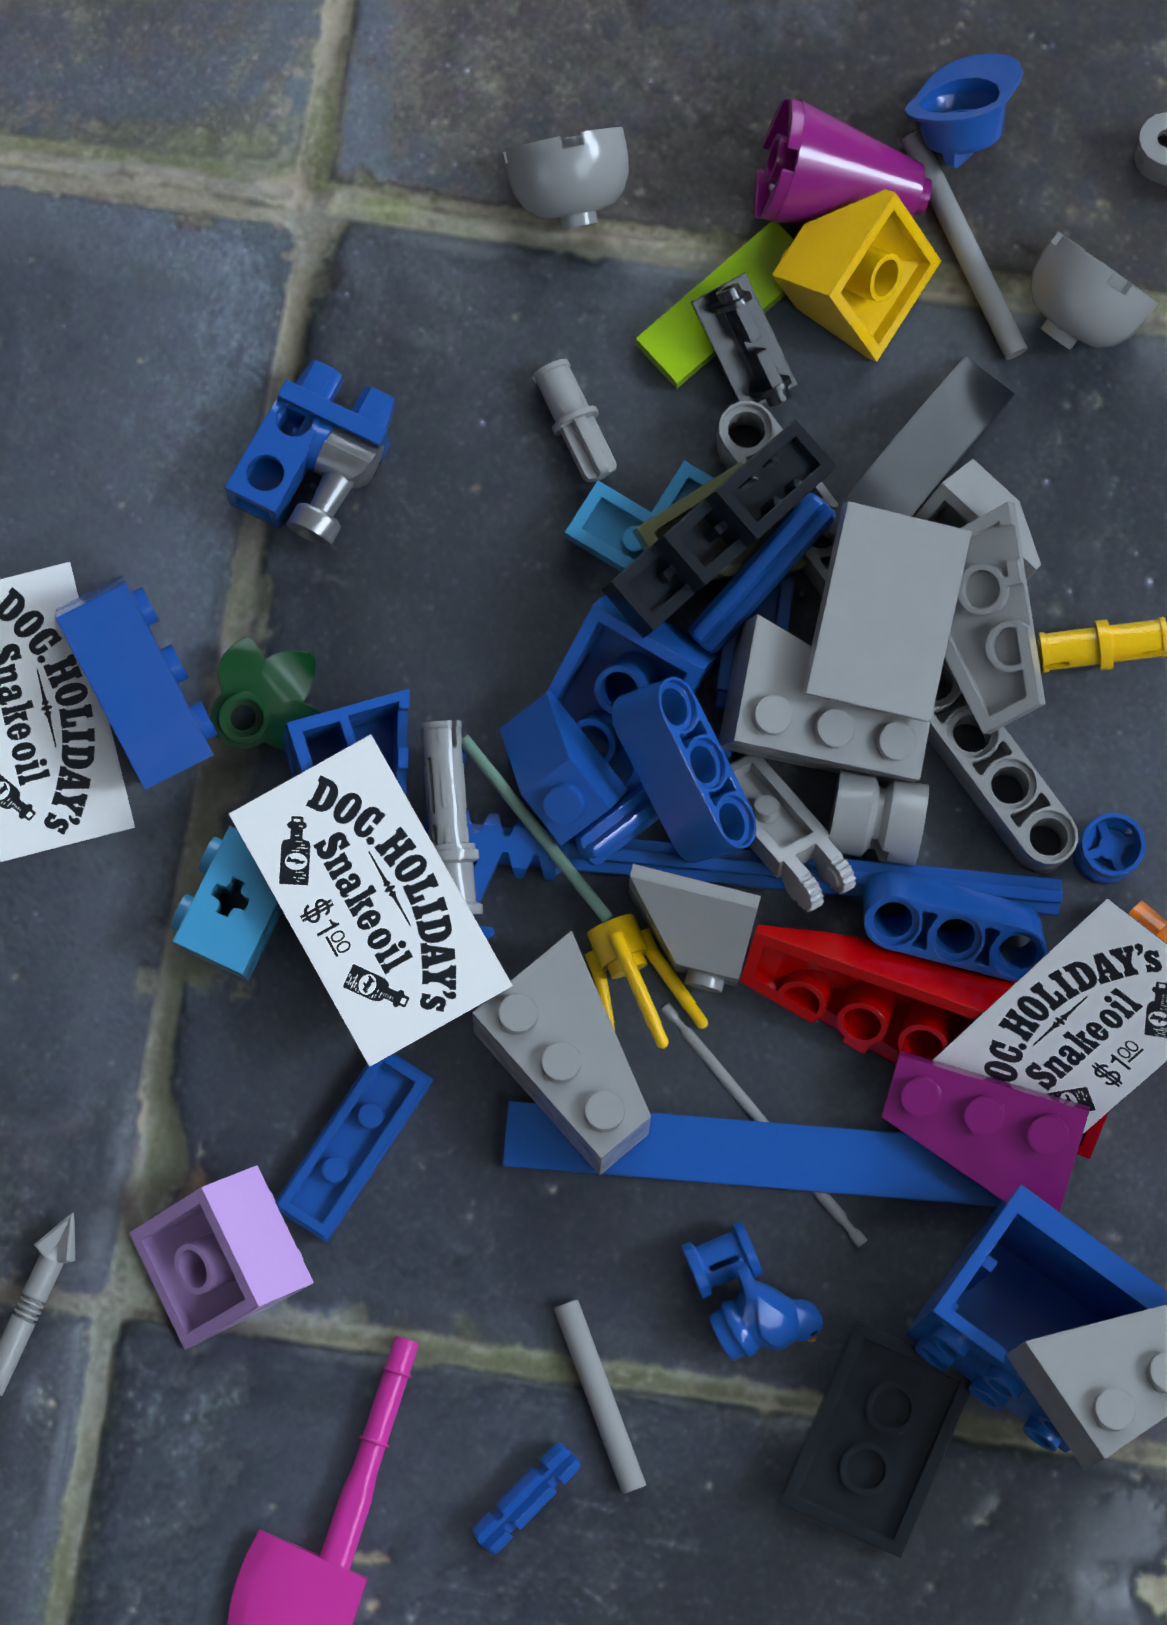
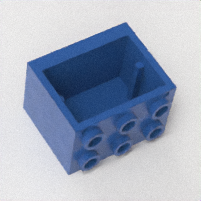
[906,1184,1167,1453]

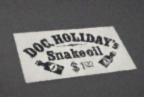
[0,562,135,862]
[229,734,513,1067]
[933,898,1167,1133]

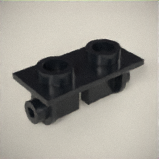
[691,273,798,407]

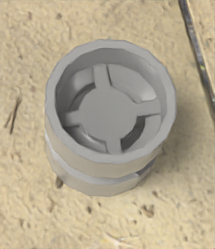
[828,769,929,867]

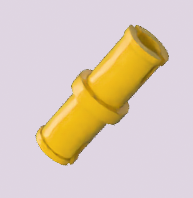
[1037,617,1167,673]

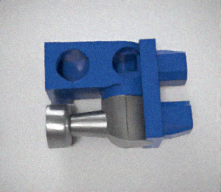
[224,360,395,548]

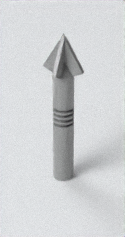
[0,1213,75,1396]

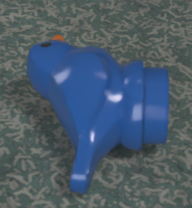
[709,1263,823,1361]

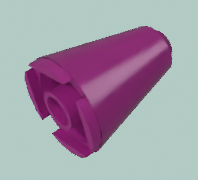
[753,98,932,223]

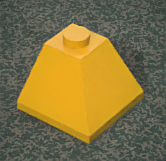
[772,189,941,362]

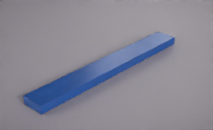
[503,1101,1003,1207]

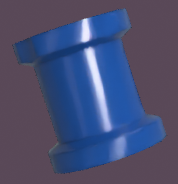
[681,1221,763,1299]

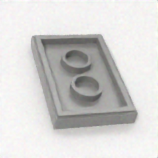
[801,501,972,722]

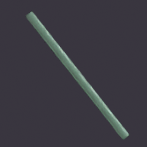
[462,735,613,923]

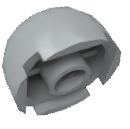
[503,127,629,230]
[1030,231,1159,350]

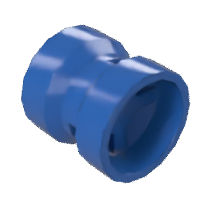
[1073,812,1146,885]

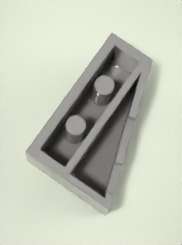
[718,614,930,785]
[472,931,651,1176]
[1005,1305,1167,1469]

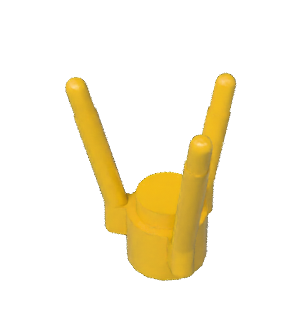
[584,914,708,1049]

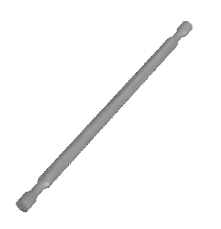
[661,1003,867,1248]

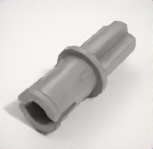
[532,359,617,482]

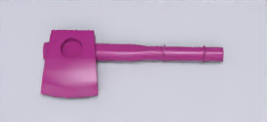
[227,1335,420,1625]

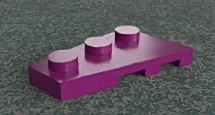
[882,1051,1090,1212]

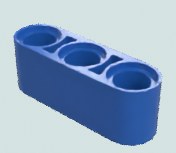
[612,677,756,863]
[862,870,1048,981]

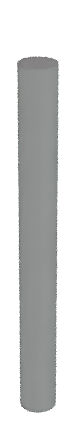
[901,130,1028,360]

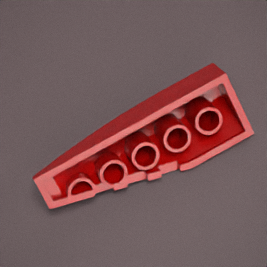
[740,925,1109,1159]

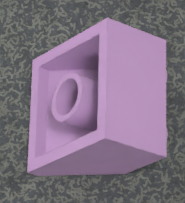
[129,1165,314,1350]

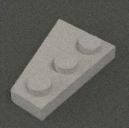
[945,501,1046,734]

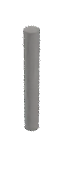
[554,1299,646,1494]

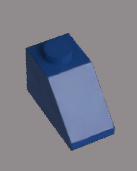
[499,690,628,846]

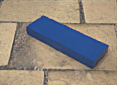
[275,1053,434,1243]

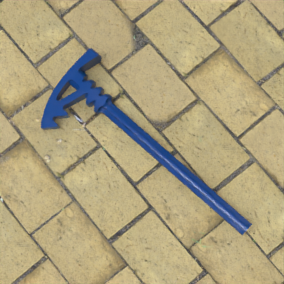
[424,748,1063,941]

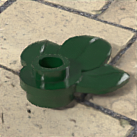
[210,636,322,751]

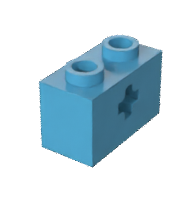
[170,826,283,982]

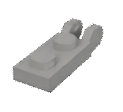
[730,755,856,912]

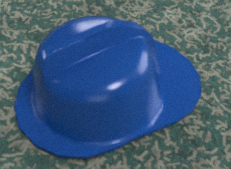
[905,53,1024,169]

